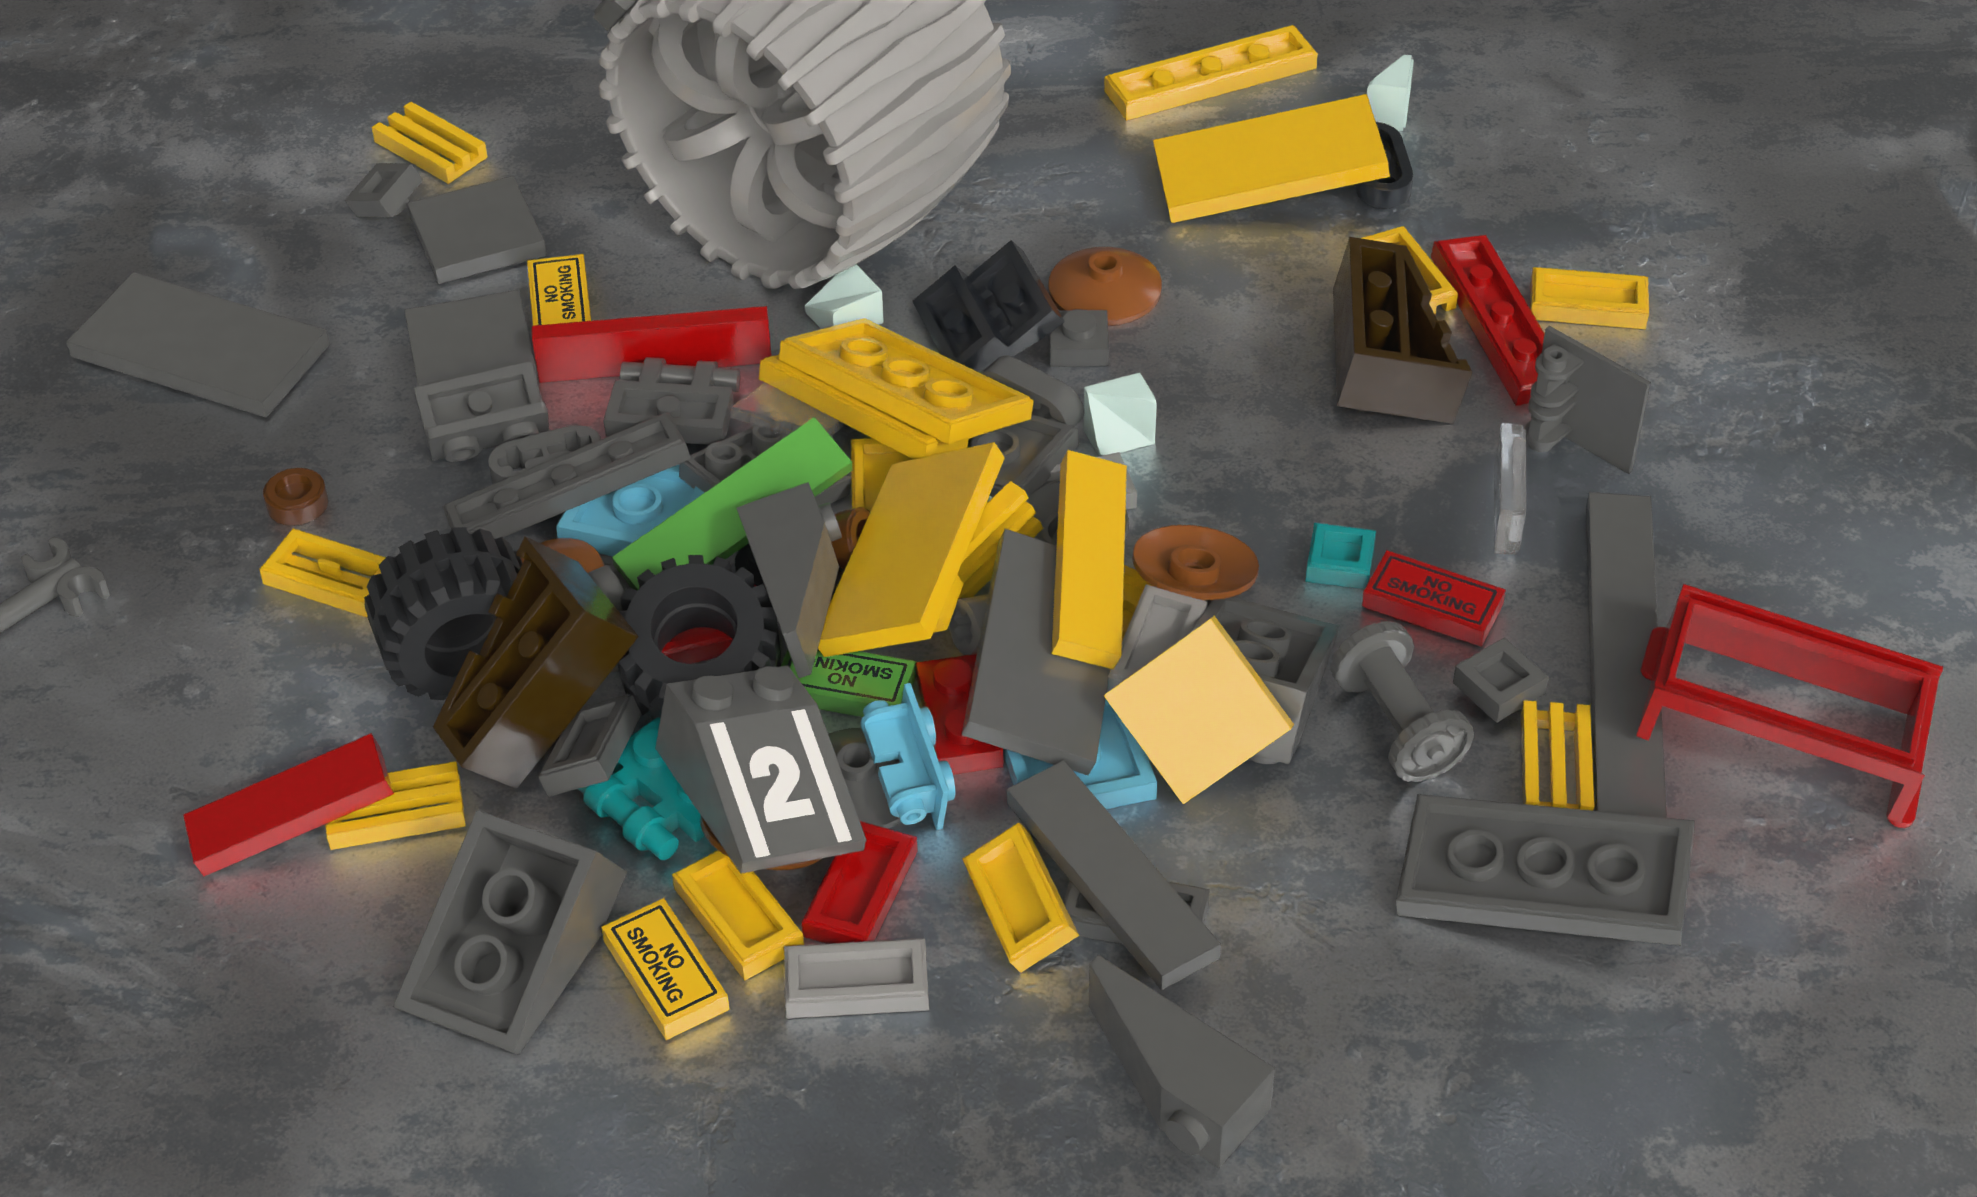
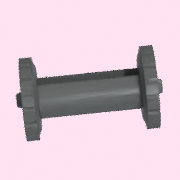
[1330,621,1474,782]

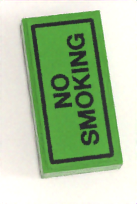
[781,649,916,717]

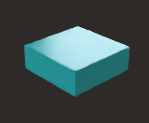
[1305,523,1376,590]

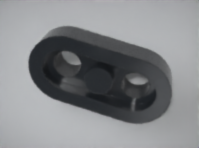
[1354,122,1413,209]

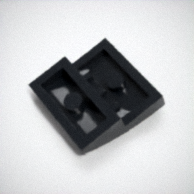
[912,240,1065,372]

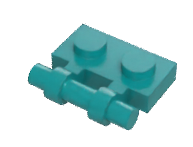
[578,717,705,860]

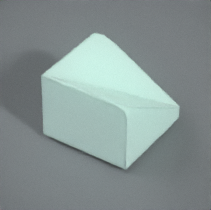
[1367,55,1414,131]
[805,264,884,329]
[1083,372,1157,456]

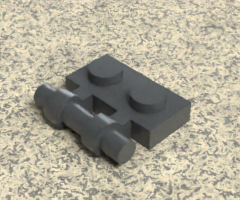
[603,357,741,445]

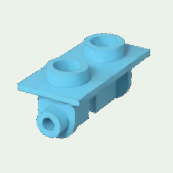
[860,683,955,830]

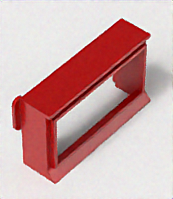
[1636,584,1943,828]

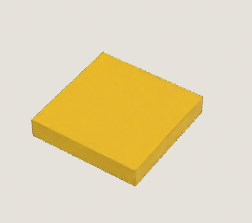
[1103,615,1294,804]

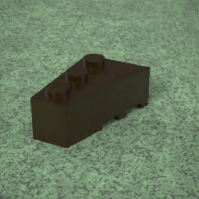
[1333,237,1472,424]
[433,536,639,789]

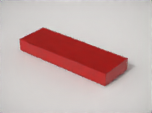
[183,733,394,877]

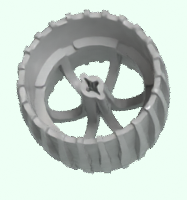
[599,0,1011,289]

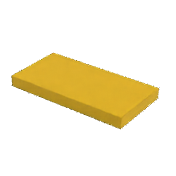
[1153,94,1390,223]
[779,318,1034,445]
[818,442,1005,657]

